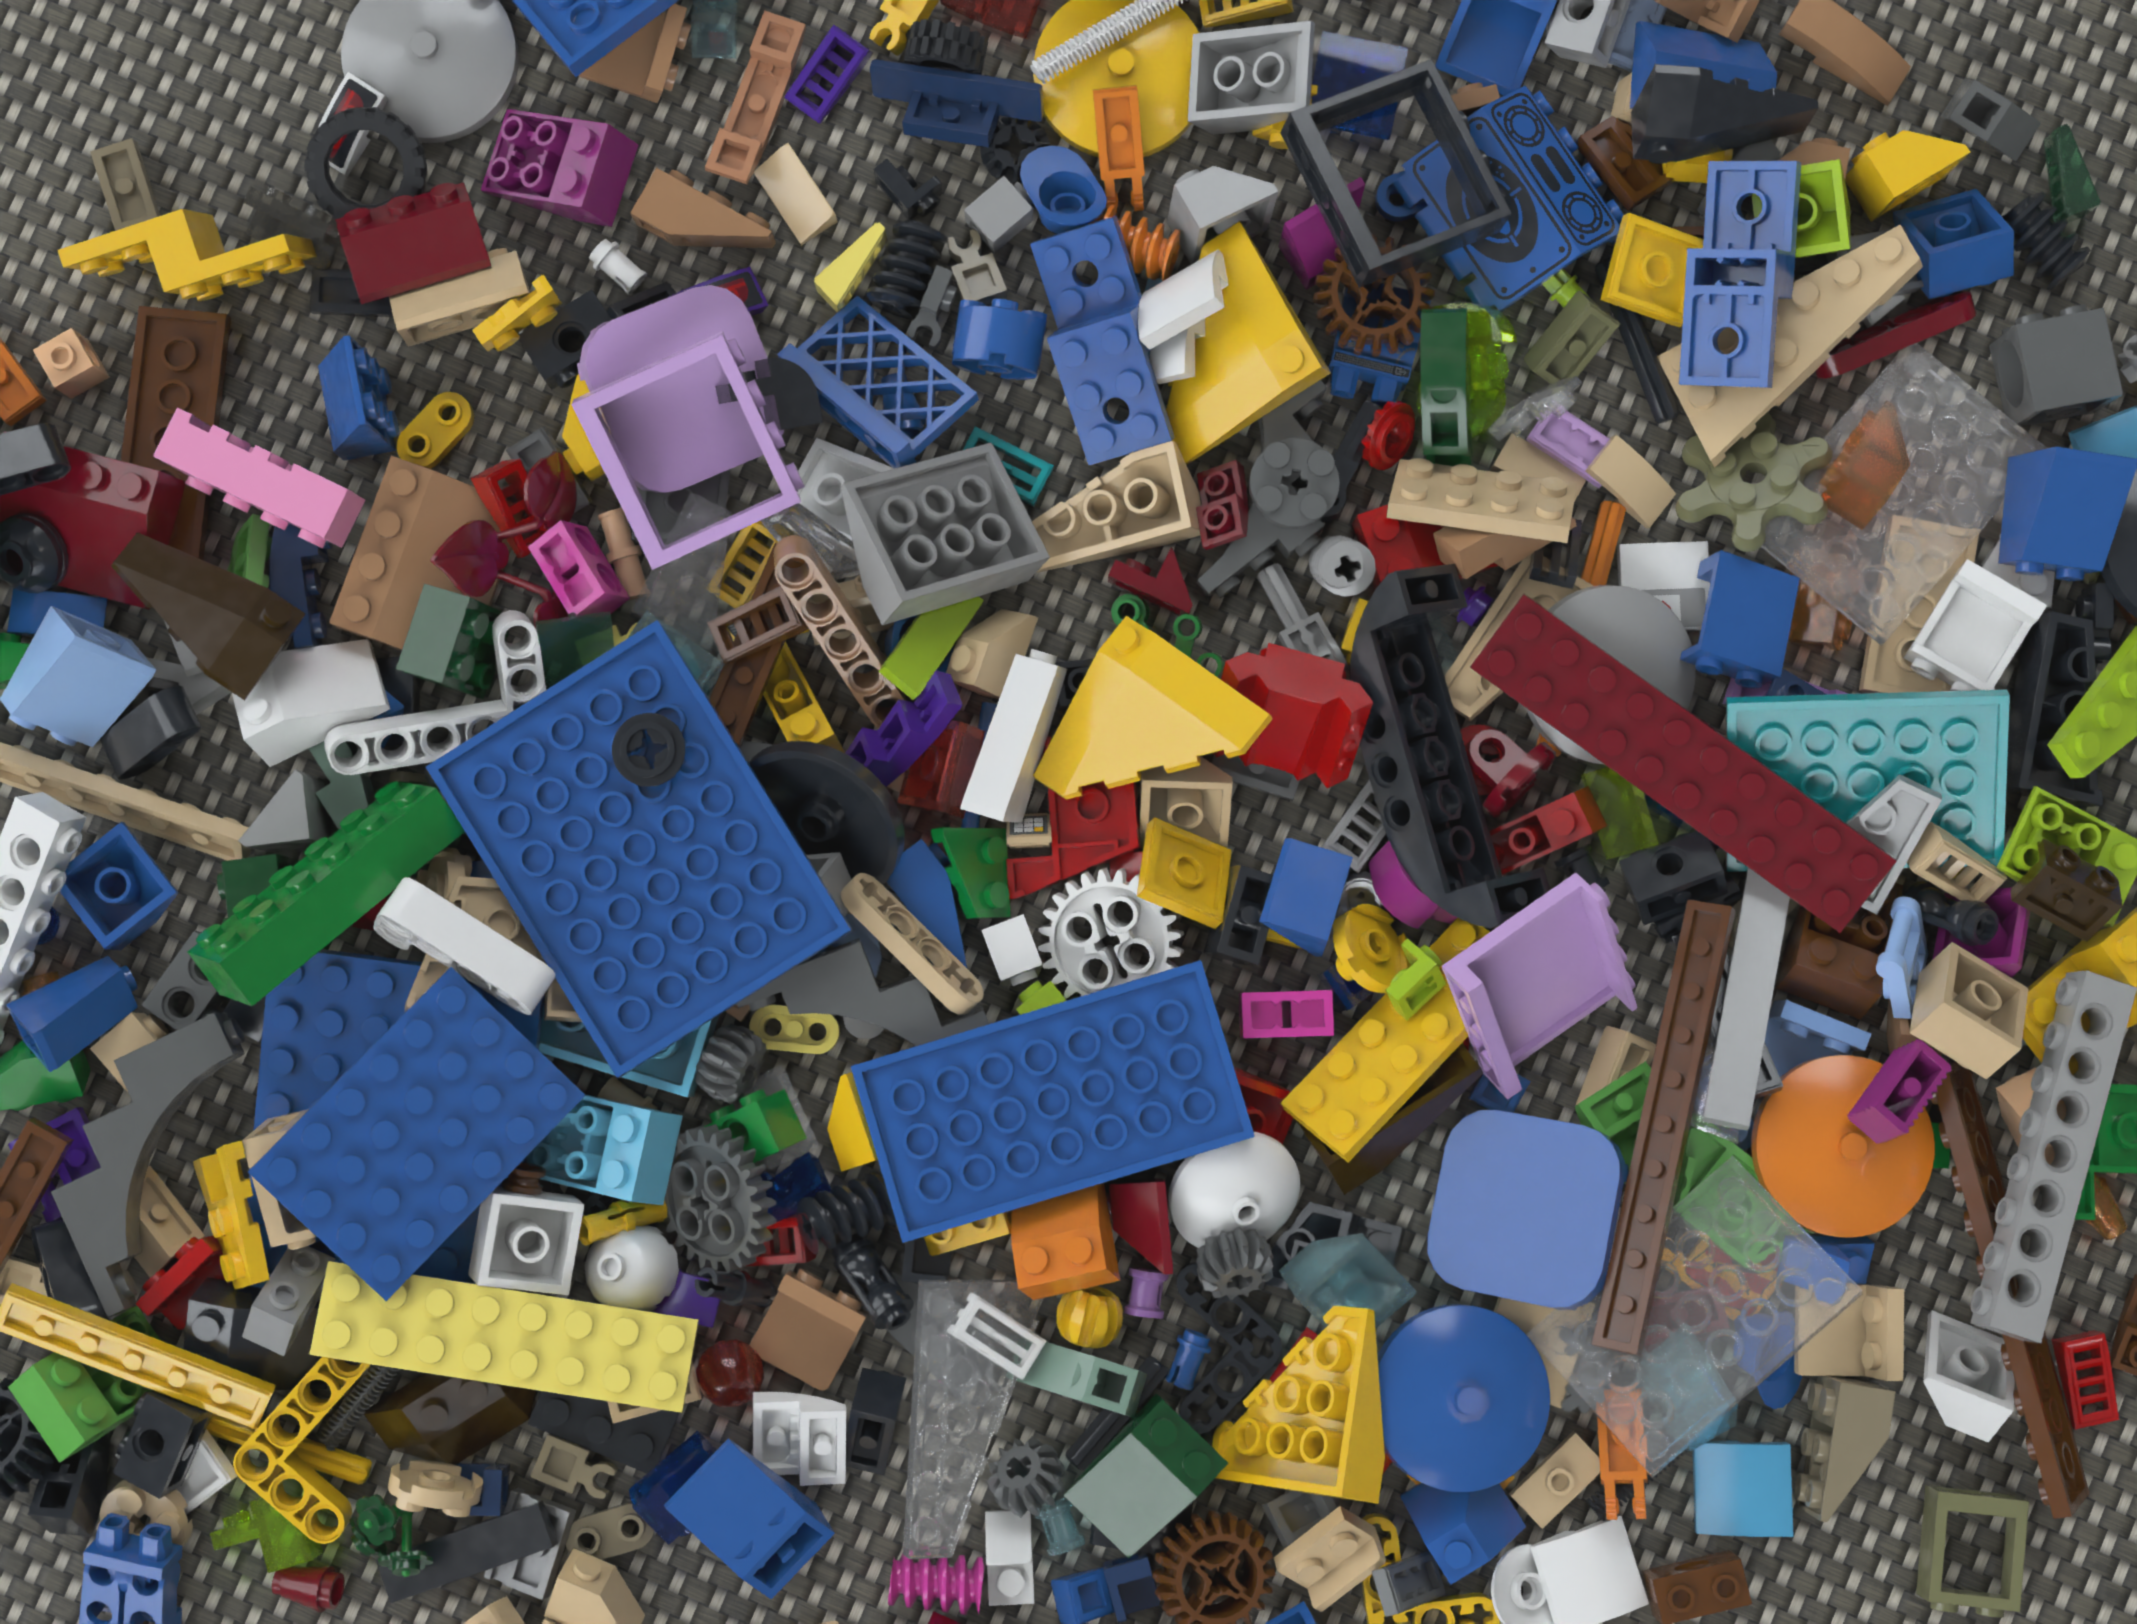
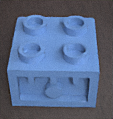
[1765,1000,1871,1077]

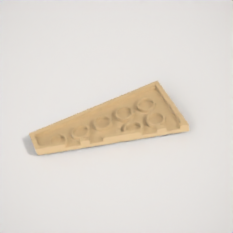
[1657,225,1923,468]

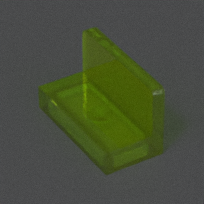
[1581,767,1658,860]

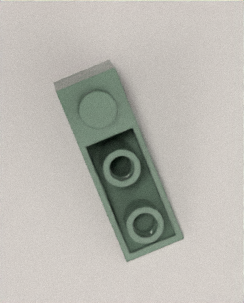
[1006,1336,1147,1418]

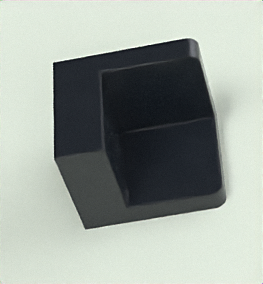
[902,1237,952,1286]

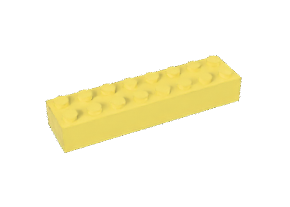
[309,1261,699,1413]

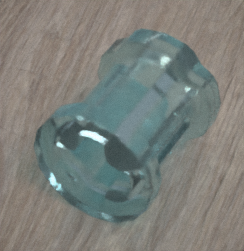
[1034,1498,1085,1556]

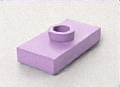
[1526,401,1609,488]

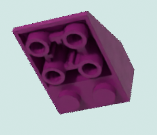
[480,109,638,227]

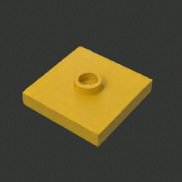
[1600,213,1704,327]
[1137,817,1232,929]

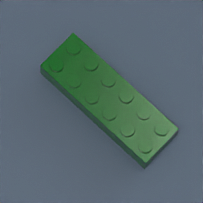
[187,781,465,1006]

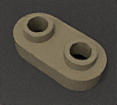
[566,1501,657,1560]

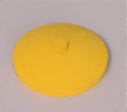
[1033,0,1199,158]

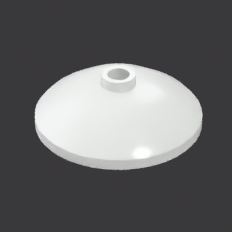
[1168,1132,1300,1248]

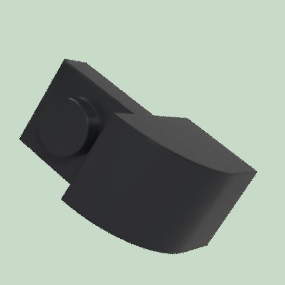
[715,358,823,430]

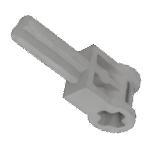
[1258,563,1348,672]

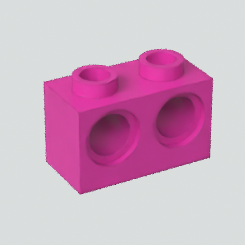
[528,520,630,624]
[1239,990,1334,1039]

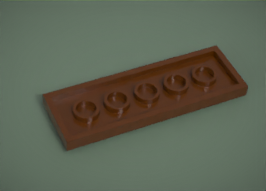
[121,306,231,560]

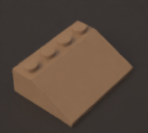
[329,456,525,651]

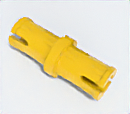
[579,1200,668,1245]

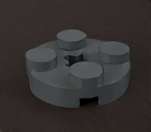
[1249,438,1340,529]

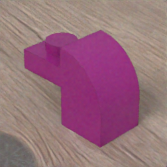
[1368,841,1457,929]

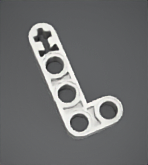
[373,877,556,1015]

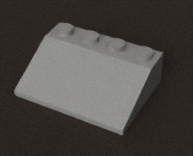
[840,442,1050,625]

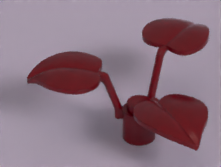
[430,451,585,663]

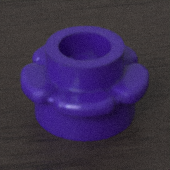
[1457,586,1494,627]

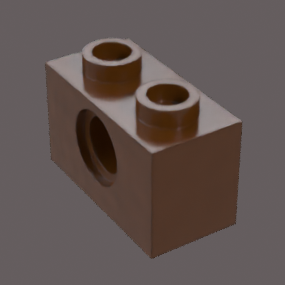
[1642,1550,1752,1624]

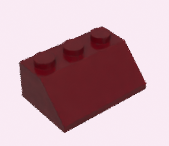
[335,182,491,304]

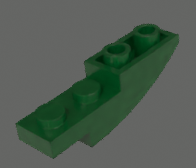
[1420,308,1473,466]

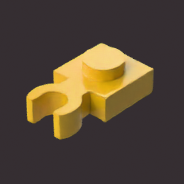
[869,0,939,56]

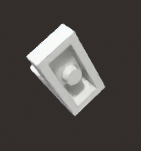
[985,1510,1035,1606]

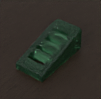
[2044,124,2101,223]

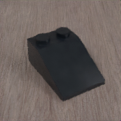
[183,1277,328,1390]

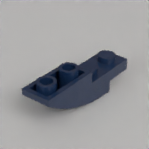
[269,467,333,649]

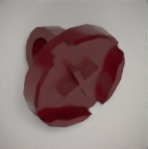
[1467,729,1556,818]

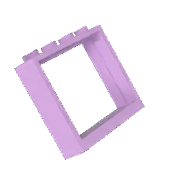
[571,331,805,570]

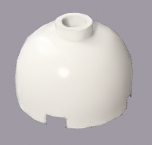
[585,1225,679,1312]

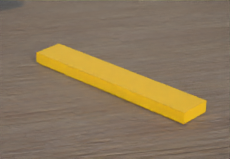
[0,1283,276,1430]

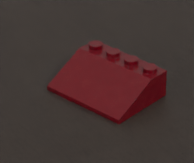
[0,431,186,610]

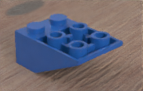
[318,335,400,461]
[664,1438,835,1599]

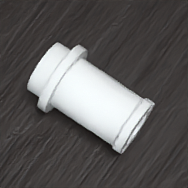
[589,239,647,295]

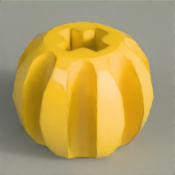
[1056,1286,1123,1348]

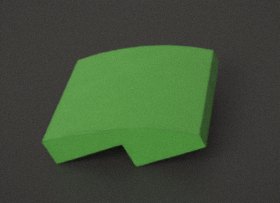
[1575,1061,1651,1184]

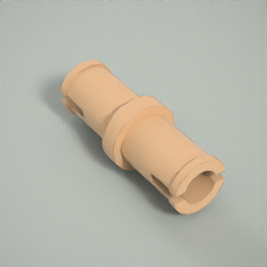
[598,508,650,601]

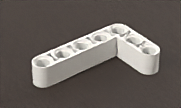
[324,610,546,775]

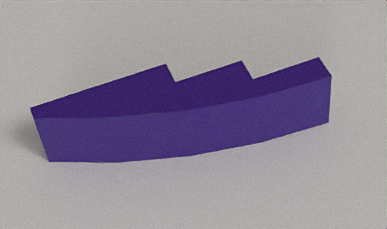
[845,671,963,787]

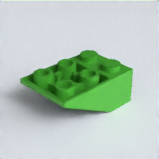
[8,1306,160,1463]

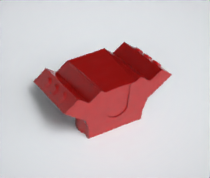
[1213,643,1373,789]

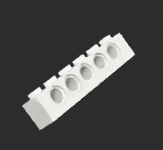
[0,792,86,1045]

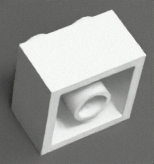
[468,1186,584,1295]

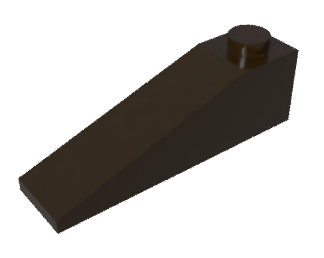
[1295,1043,1483,1195]

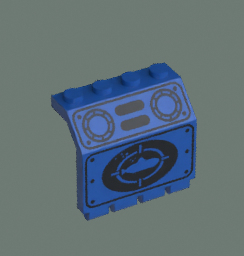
[1393,86,1624,315]

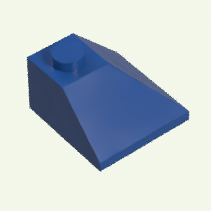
[1400,1483,1526,1585]

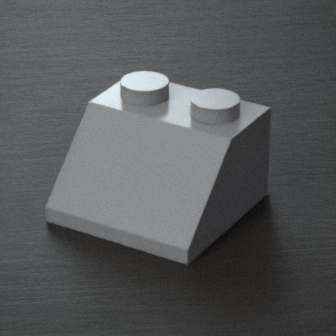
[1167,166,1278,265]

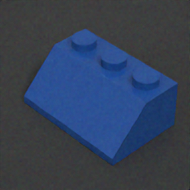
[1630,21,1777,109]

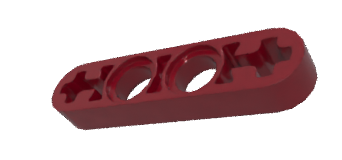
[1815,291,1977,379]

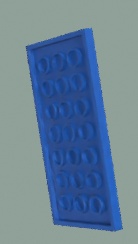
[851,960,1255,1243]

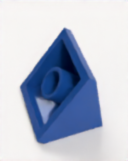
[1259,838,1353,957]

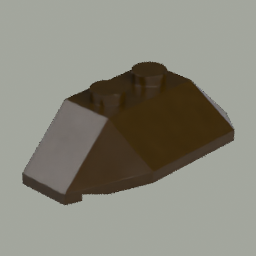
[364,1373,536,1465]

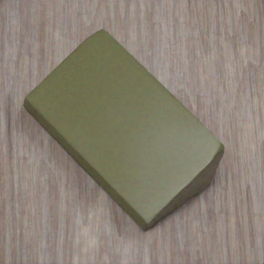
[1524,291,1621,393]

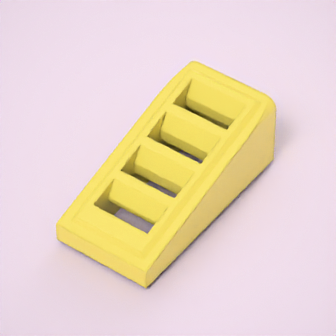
[814,222,887,313]

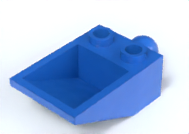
[1435,0,1557,96]

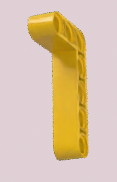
[233,1357,371,1544]

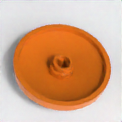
[1751,1055,1935,1238]

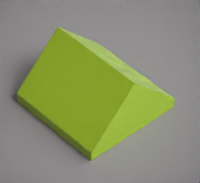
[1752,159,1851,258]

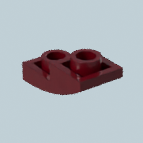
[1196,460,1248,550]

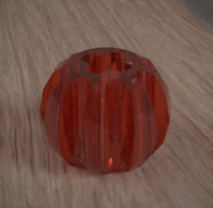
[696,1339,764,1408]

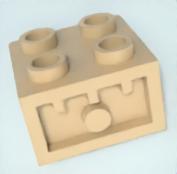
[1794,1284,1904,1381]

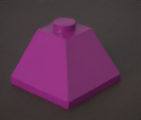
[1278,177,1365,290]

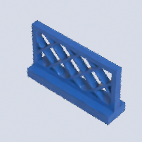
[777,296,979,469]

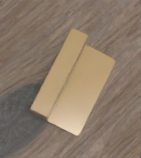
[134,1166,205,1277]

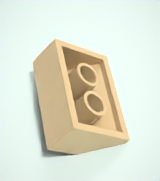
[389,248,530,347]

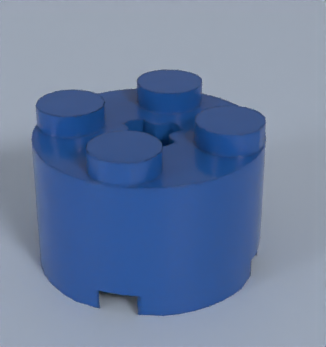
[952,299,1047,380]

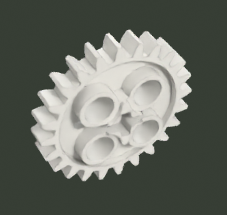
[1038,868,1184,998]

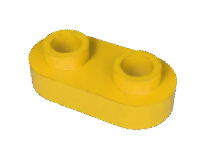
[396,392,474,469]

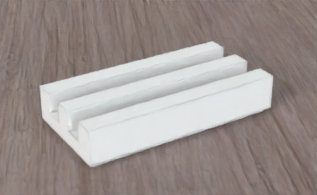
[947,1292,1046,1380]

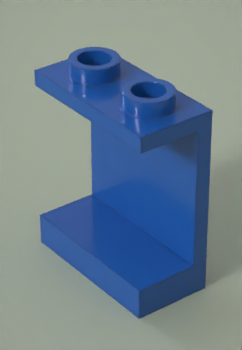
[1680,550,1800,689]

